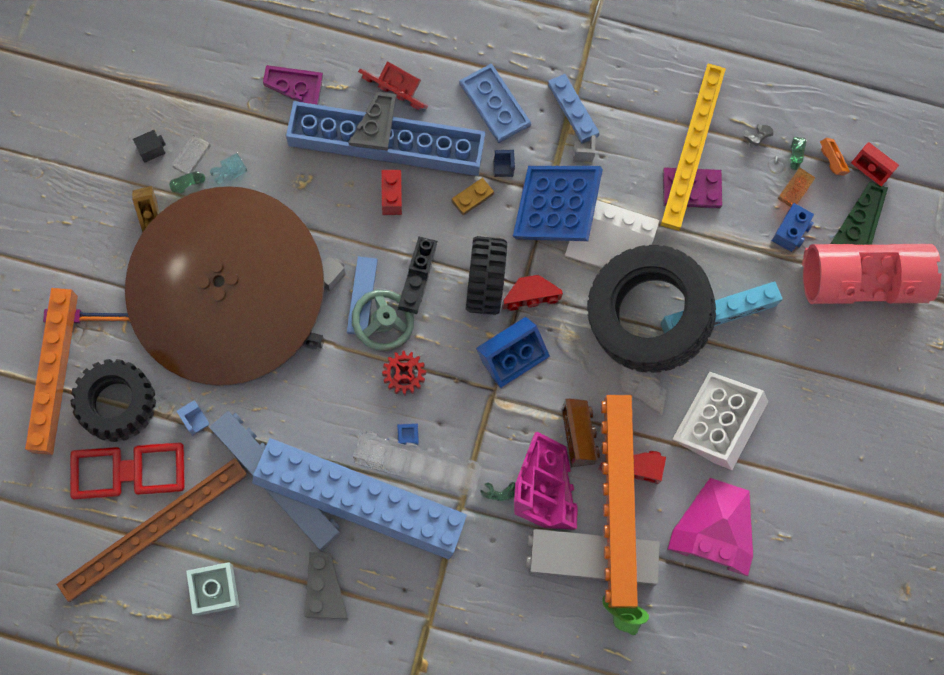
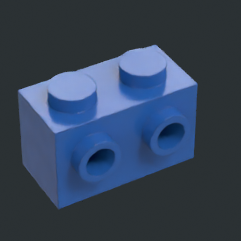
[771,203,814,252]

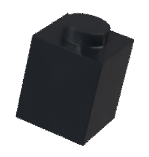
[133,130,166,163]

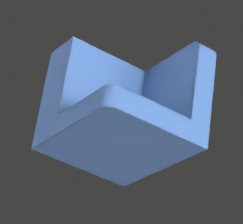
[177,400,210,436]

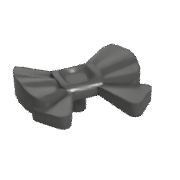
[744,124,774,146]

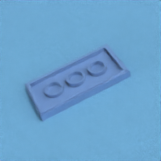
[459,63,531,143]

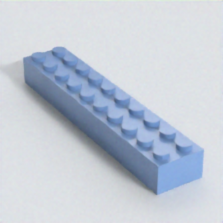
[286,101,485,176]
[252,438,467,559]

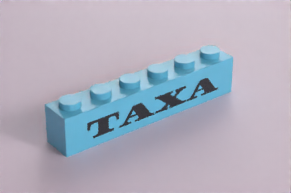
[660,281,783,334]

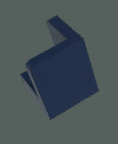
[494,150,515,177]

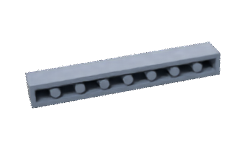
[209,411,340,552]

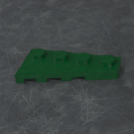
[830,182,888,245]

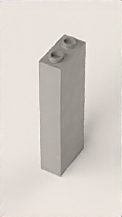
[526,529,660,586]

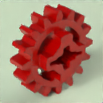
[382,351,426,396]

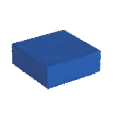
[397,423,419,446]

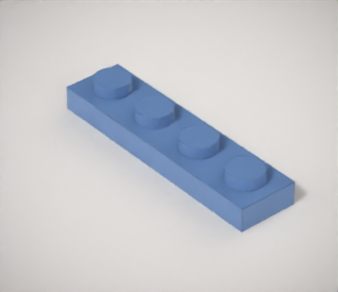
[548,74,599,143]

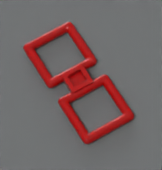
[70,442,185,500]

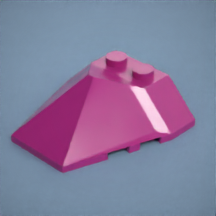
[514,432,578,530]
[667,478,753,576]

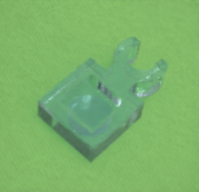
[210,153,247,184]

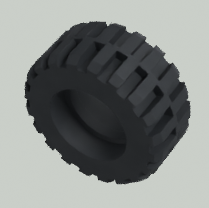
[465,236,507,315]
[70,359,156,442]

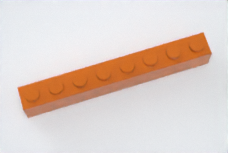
[25,288,78,455]

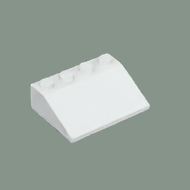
[565,200,659,268]
[673,372,768,470]

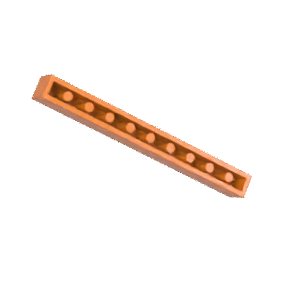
[601,395,638,608]

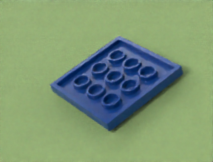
[513,166,603,242]

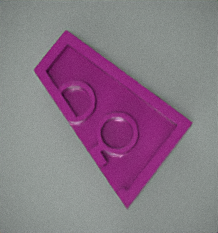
[263,65,323,105]

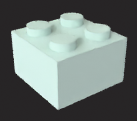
[186,562,239,616]

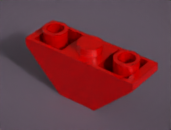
[502,275,563,311]

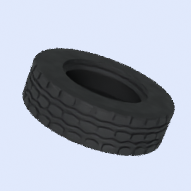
[587,245,716,373]

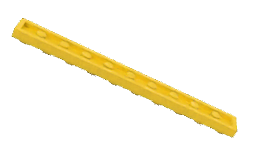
[660,63,726,231]

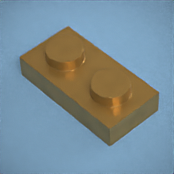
[451,177,494,216]

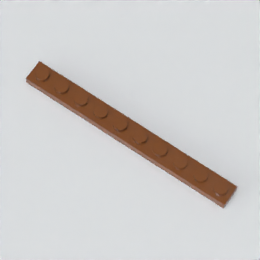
[56,458,248,602]

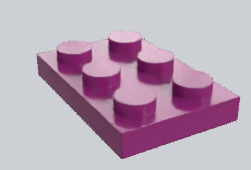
[663,167,722,208]

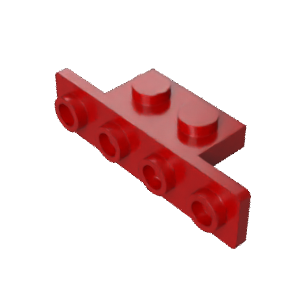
[358,61,428,111]

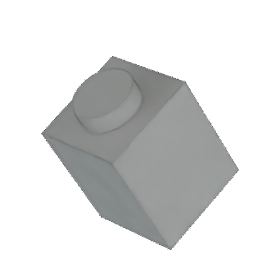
[322,256,345,291]

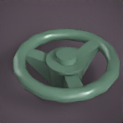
[352,289,414,351]

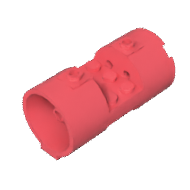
[802,244,942,304]

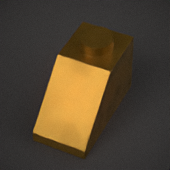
[132,186,159,233]

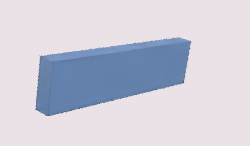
[347,256,378,335]

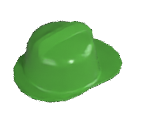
[602,595,649,635]

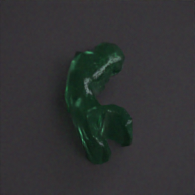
[790,136,806,170]
[169,171,206,193]
[480,482,516,501]

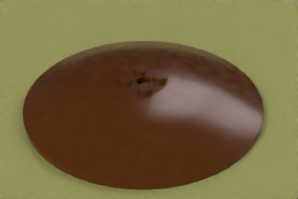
[125,186,324,386]

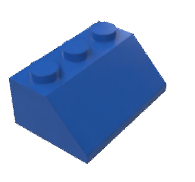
[476,317,550,388]

